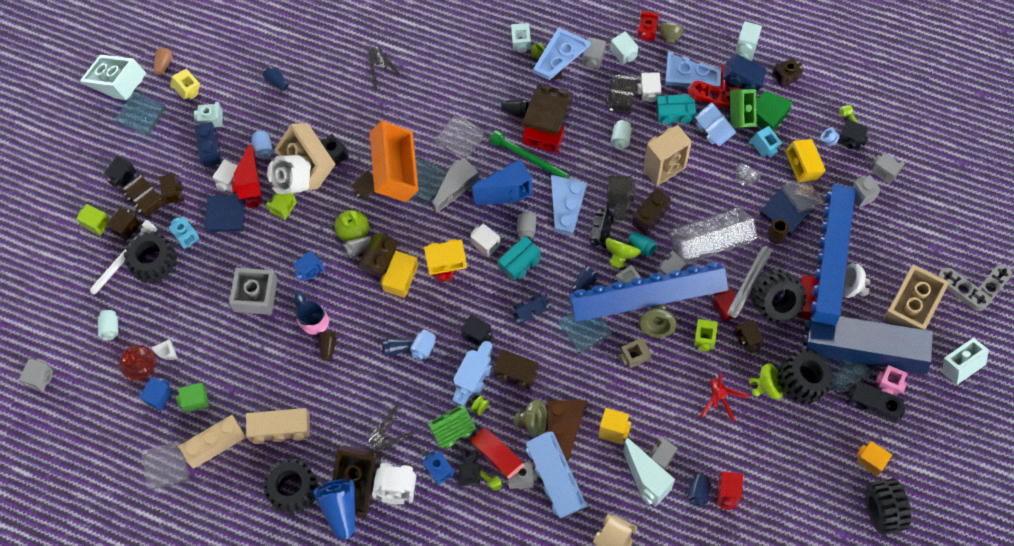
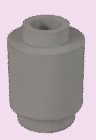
[516,211,536,240]

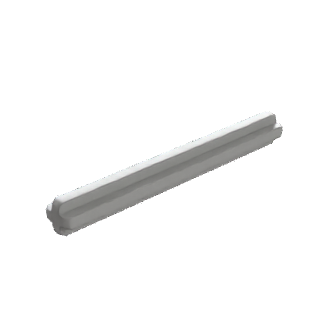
[728,246,772,318]

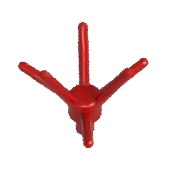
[700,374,750,422]

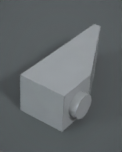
[433,158,479,213]

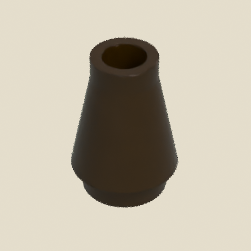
[318,332,337,361]

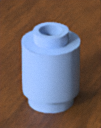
[252,131,273,159]
[410,330,436,360]

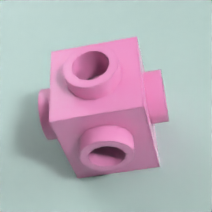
[875,365,907,396]

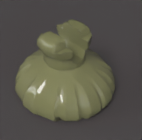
[639,304,677,338]
[513,399,548,438]

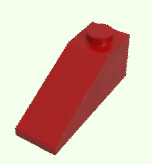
[231,145,261,199]

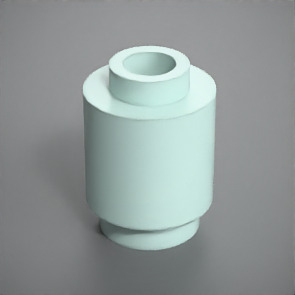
[611,120,632,149]
[98,310,118,340]

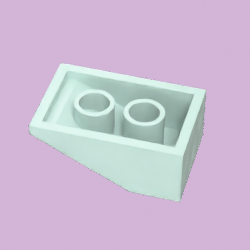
[80,55,146,100]
[623,438,675,507]

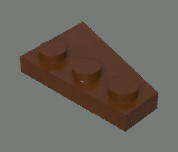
[547,400,587,461]

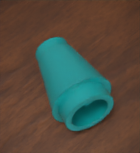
[628,232,657,257]

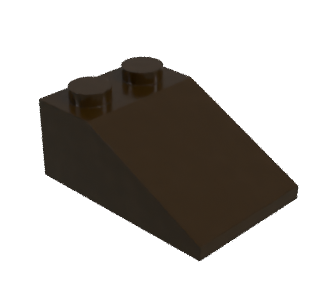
[522,84,574,135]
[332,445,382,517]

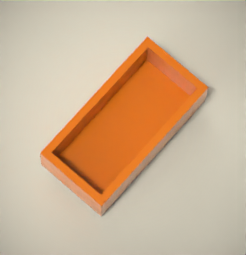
[370,120,419,202]

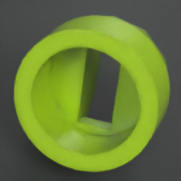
[531,43,545,59]

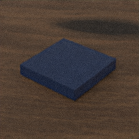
[760,185,814,236]
[205,195,245,232]

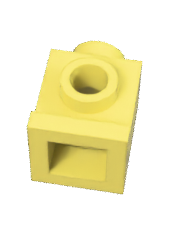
[170,69,200,100]

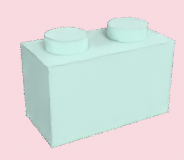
[735,21,762,61]
[942,338,989,385]

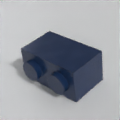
[723,54,766,92]
[194,122,222,168]

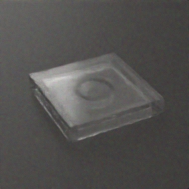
[435,114,486,160]
[141,440,190,491]

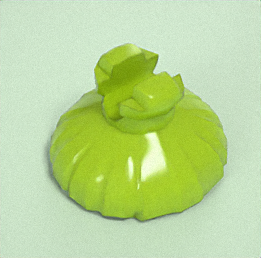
[334,210,370,242]
[606,238,641,268]
[749,363,783,400]

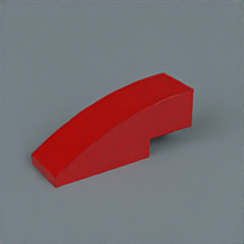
[470,427,525,479]

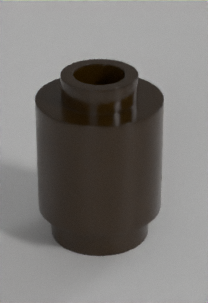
[767,219,789,244]

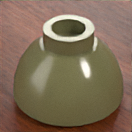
[660,23,684,44]

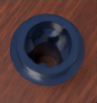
[263,65,289,91]
[572,266,598,291]
[382,338,411,357]

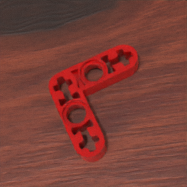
[687,63,739,110]

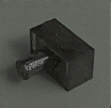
[607,175,635,221]

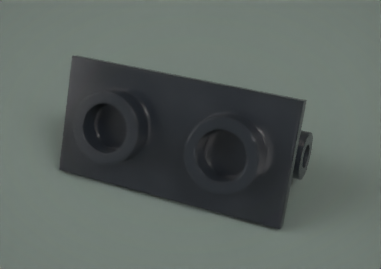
[589,207,614,249]

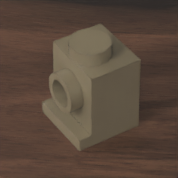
[619,337,652,369]

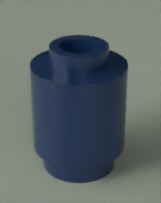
[687,474,711,506]

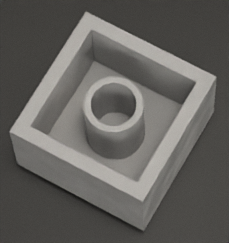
[229,268,278,315]

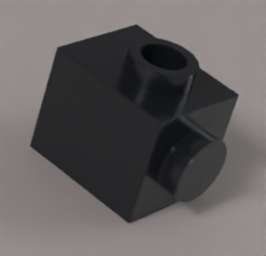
[838,119,869,151]

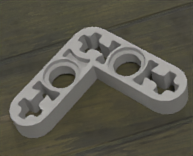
[938,264,1012,311]

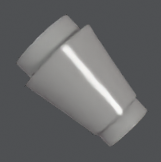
[342,236,370,258]

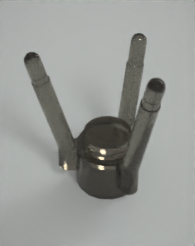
[368,46,400,91]
[367,405,414,451]

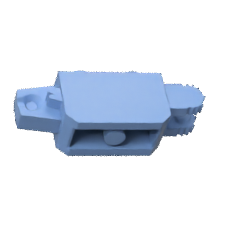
[452,341,493,406]

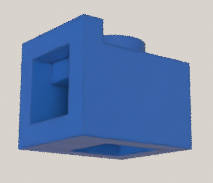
[293,250,325,281]

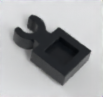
[458,450,481,486]

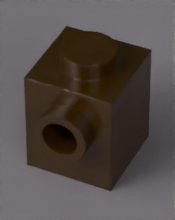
[352,170,374,200]
[106,207,140,241]

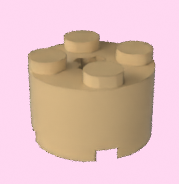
[593,514,637,546]

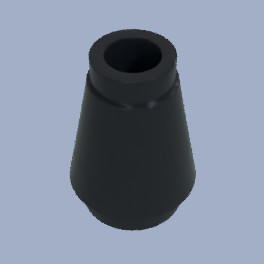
[501,98,529,116]

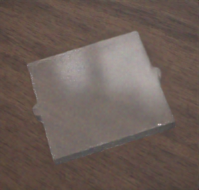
[781,181,825,212]

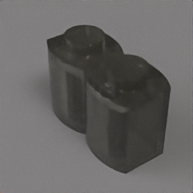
[606,74,637,114]

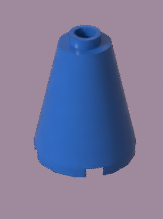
[313,479,355,539]

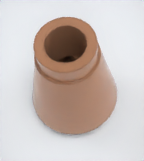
[153,47,173,75]

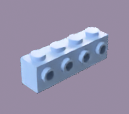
[526,432,587,518]

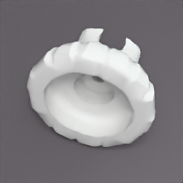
[843,263,870,298]

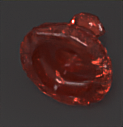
[119,345,156,380]

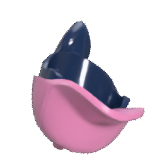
[295,289,329,335]

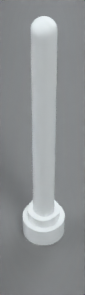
[90,220,158,294]

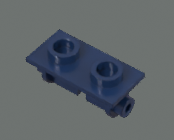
[510,293,551,324]

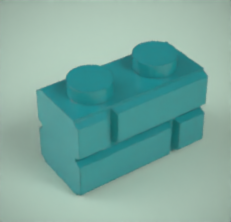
[656,94,696,124]
[497,236,541,281]

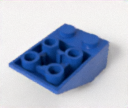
[471,160,532,205]

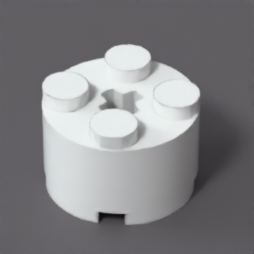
[267,155,311,194]
[372,463,416,504]

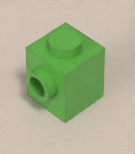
[177,383,209,413]

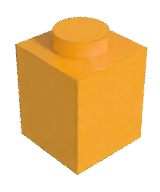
[856,441,892,476]

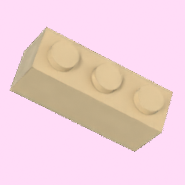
[246,408,310,444]
[179,415,246,469]

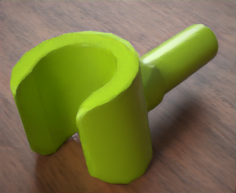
[839,105,858,123]
[481,470,502,491]

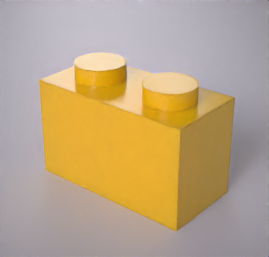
[785,139,826,183]
[424,239,467,275]
[380,251,418,298]
[598,408,631,445]

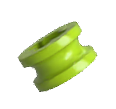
[471,395,489,416]

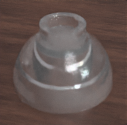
[736,163,761,187]

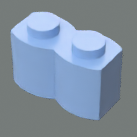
[695,102,736,146]

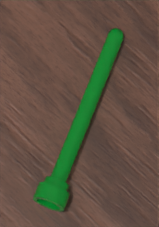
[489,130,569,179]

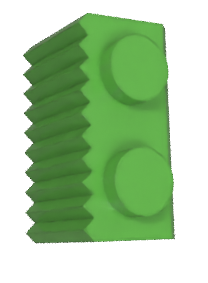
[730,89,757,127]
[427,405,476,448]

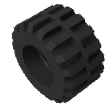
[124,231,177,284]
[751,269,807,323]
[777,349,833,405]
[263,459,318,515]
[865,478,911,535]

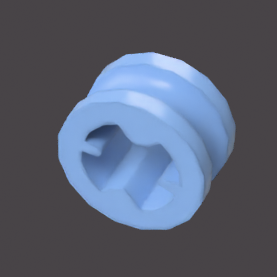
[820,128,840,146]

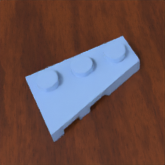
[533,28,591,80]
[665,51,721,88]
[551,175,587,235]

